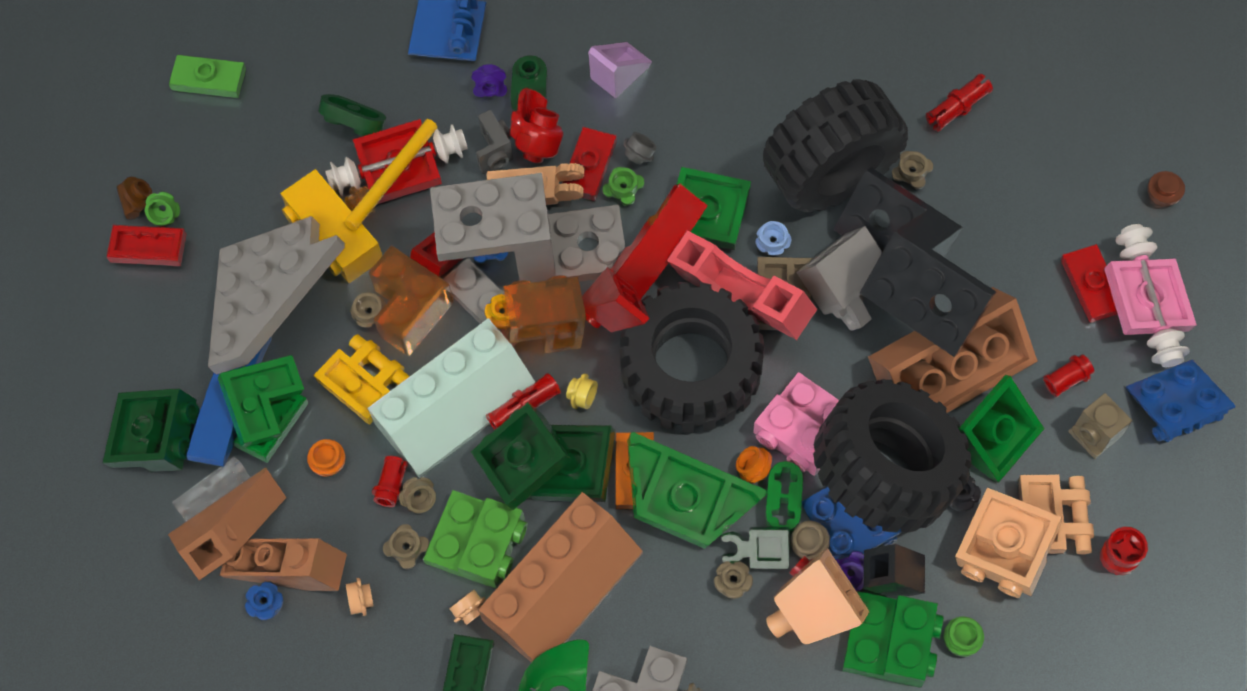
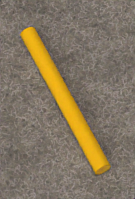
[344,119,437,230]

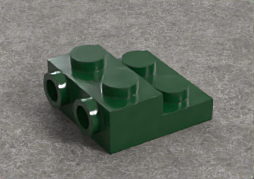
[102,388,200,472]
[470,402,572,510]

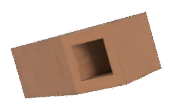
[168,467,287,580]
[220,538,347,591]

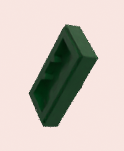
[443,634,494,691]

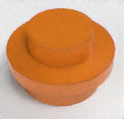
[307,439,346,477]
[736,446,772,484]

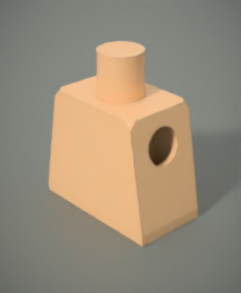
[766,548,869,645]

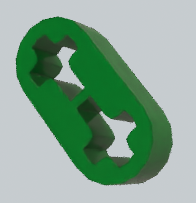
[765,461,803,535]

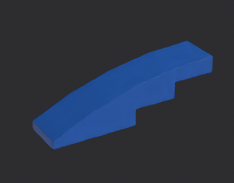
[187,337,272,467]

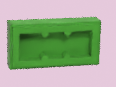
[169,55,246,98]

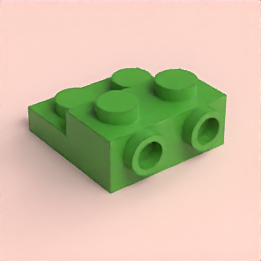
[423,490,528,589]

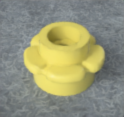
[566,374,598,410]

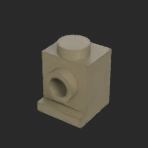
[1068,393,1133,459]

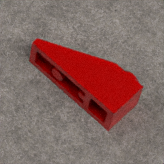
[579,267,650,332]

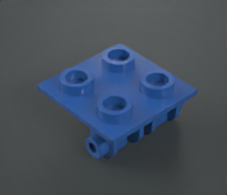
[408,0,487,61]
[1126,359,1235,442]
[802,486,902,560]

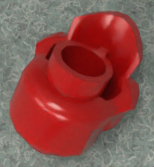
[509,88,564,163]

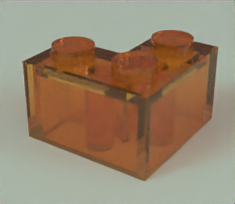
[368,245,454,357]
[502,275,586,353]

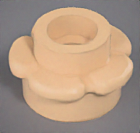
[345,578,373,616]
[449,590,486,625]

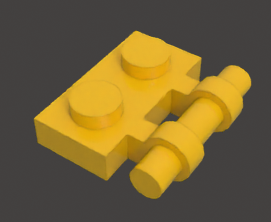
[314,334,410,425]

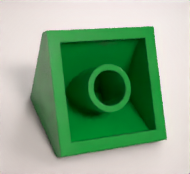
[958,375,1045,483]

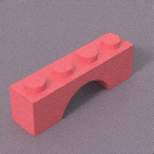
[667,230,817,340]

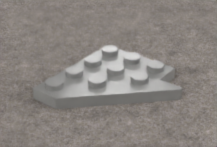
[208,216,345,374]

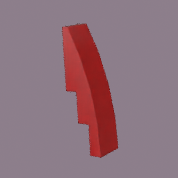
[611,184,708,299]

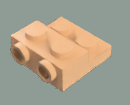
[955,488,1062,598]

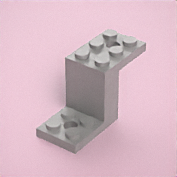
[430,173,625,290]

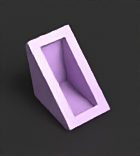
[588,42,652,98]

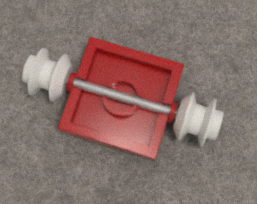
[325,119,468,204]

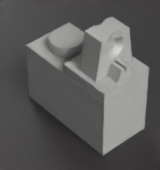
[796,226,882,331]

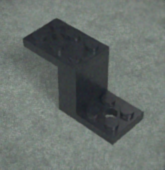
[833,167,997,357]

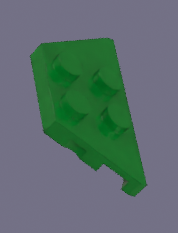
[627,432,767,549]

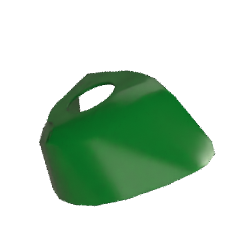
[519,639,589,691]

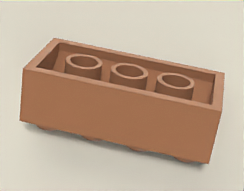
[868,287,1038,413]
[478,492,643,662]

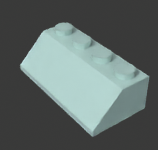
[368,318,535,478]

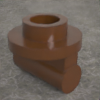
[116,176,152,220]

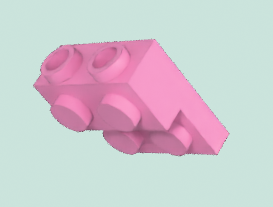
[753,372,839,476]

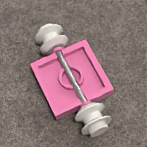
[1104,224,1197,367]

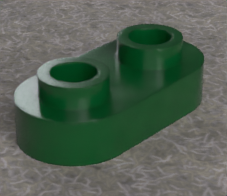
[511,55,548,112]
[318,94,386,136]

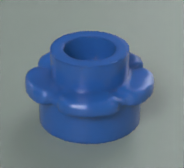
[245,582,283,620]

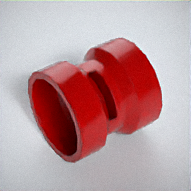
[1100,527,1148,576]

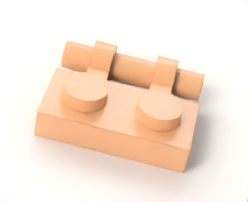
[1018,475,1094,555]

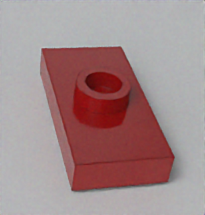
[562,127,617,201]
[107,225,187,266]
[1060,244,1118,323]

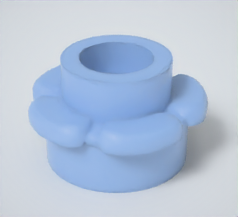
[755,221,791,256]

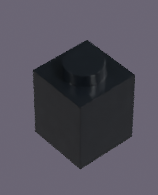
[863,544,925,599]

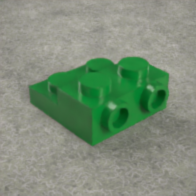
[842,591,944,688]

